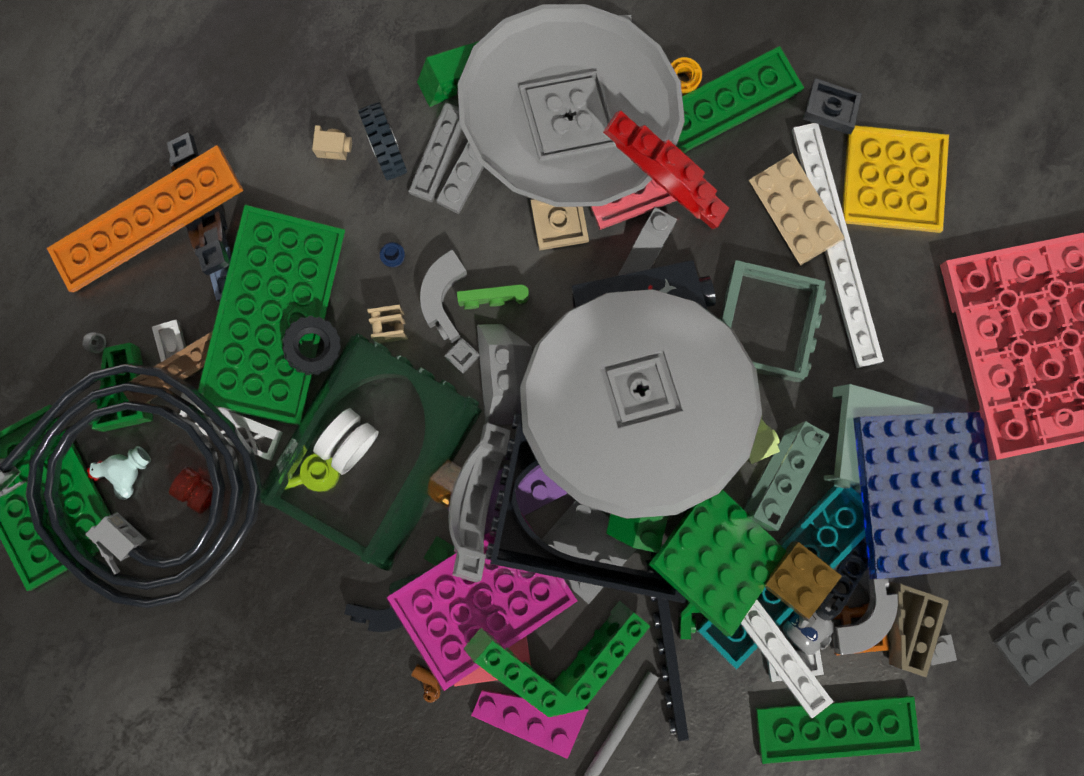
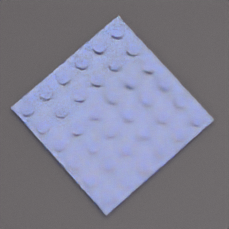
[853,412,1001,579]

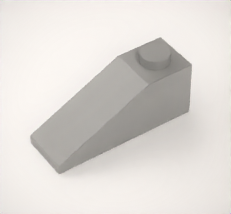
[618,207,677,276]

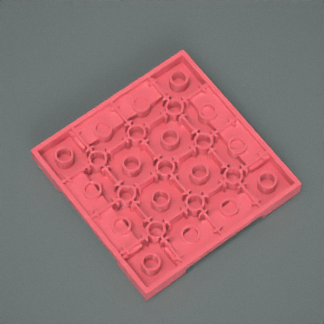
[940,233,1084,461]

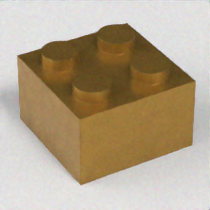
[764,542,842,619]

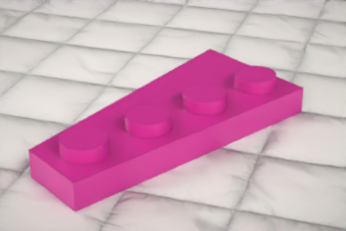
[471,690,589,759]

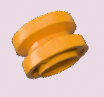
[671,57,702,96]

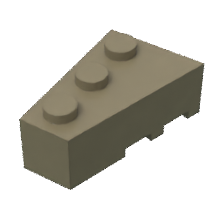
[888,582,949,677]

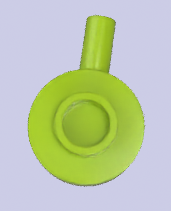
[282,453,340,492]

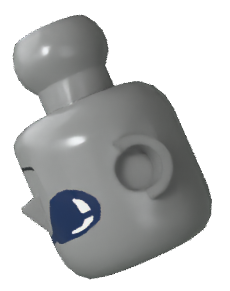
[782,598,835,655]

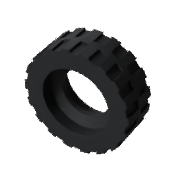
[282,316,341,375]

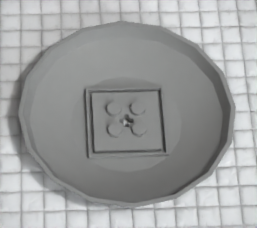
[458,4,685,207]
[520,289,762,519]

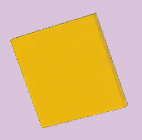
[842,125,949,233]

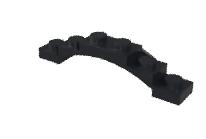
[167,132,230,275]

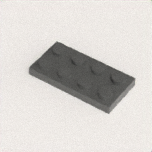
[993,580,1084,686]

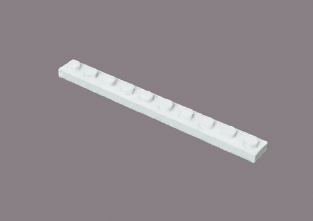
[792,123,884,368]

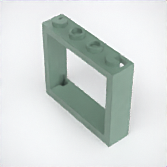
[720,260,827,383]
[743,421,830,531]

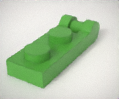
[457,285,529,309]

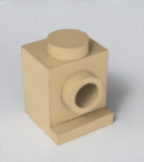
[312,125,352,160]

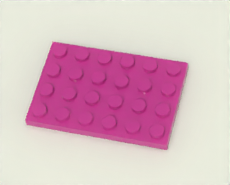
[386,512,577,691]

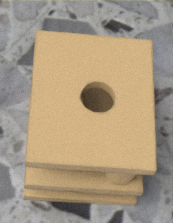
[367,305,408,344]

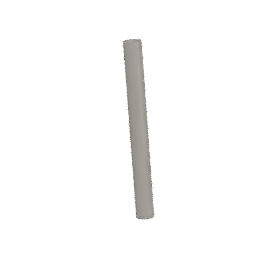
[583,671,659,776]

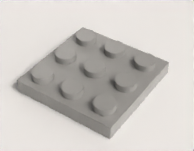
[541,501,637,604]

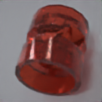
[169,467,213,514]

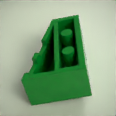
[417,41,479,107]
[92,342,153,432]

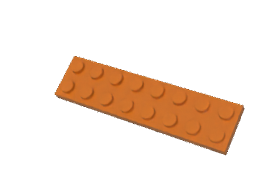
[47,145,244,293]

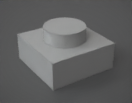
[930,633,957,665]

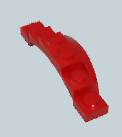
[603,110,729,229]

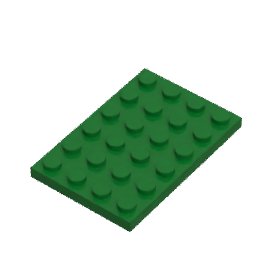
[0,404,111,591]

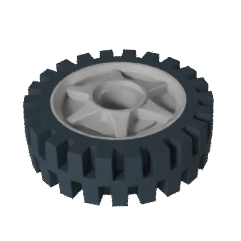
[358,102,408,181]

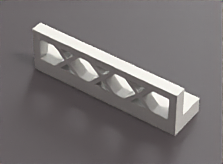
[180,393,283,460]

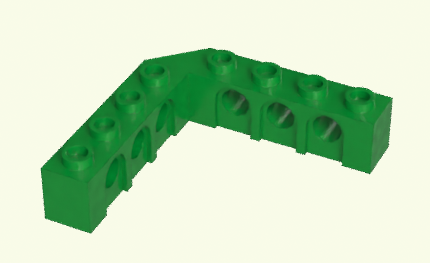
[464,601,650,717]

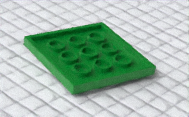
[649,490,787,636]

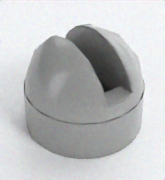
[82,332,106,353]

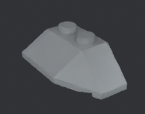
[477,324,532,425]

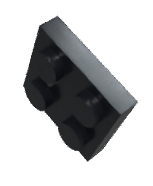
[803,78,862,135]

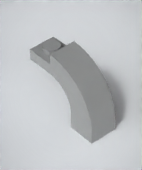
[420,250,468,344]
[832,568,898,655]

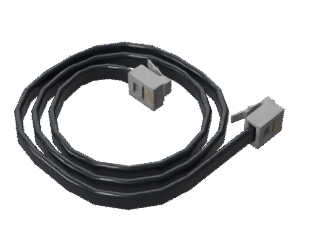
[0,363,262,608]

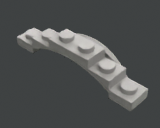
[449,423,510,582]

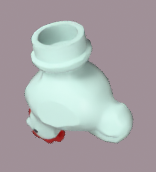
[87,446,151,500]

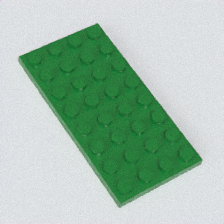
[198,205,345,426]

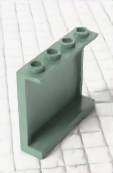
[823,384,933,503]

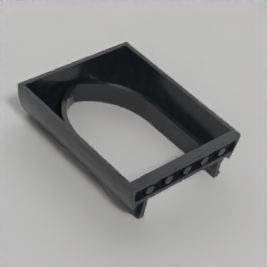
[485,410,690,603]

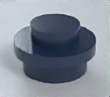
[380,242,405,268]

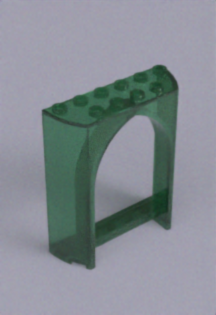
[260,333,482,571]

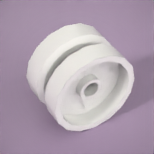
[313,408,379,475]

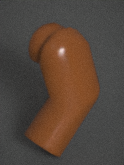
[411,664,441,703]

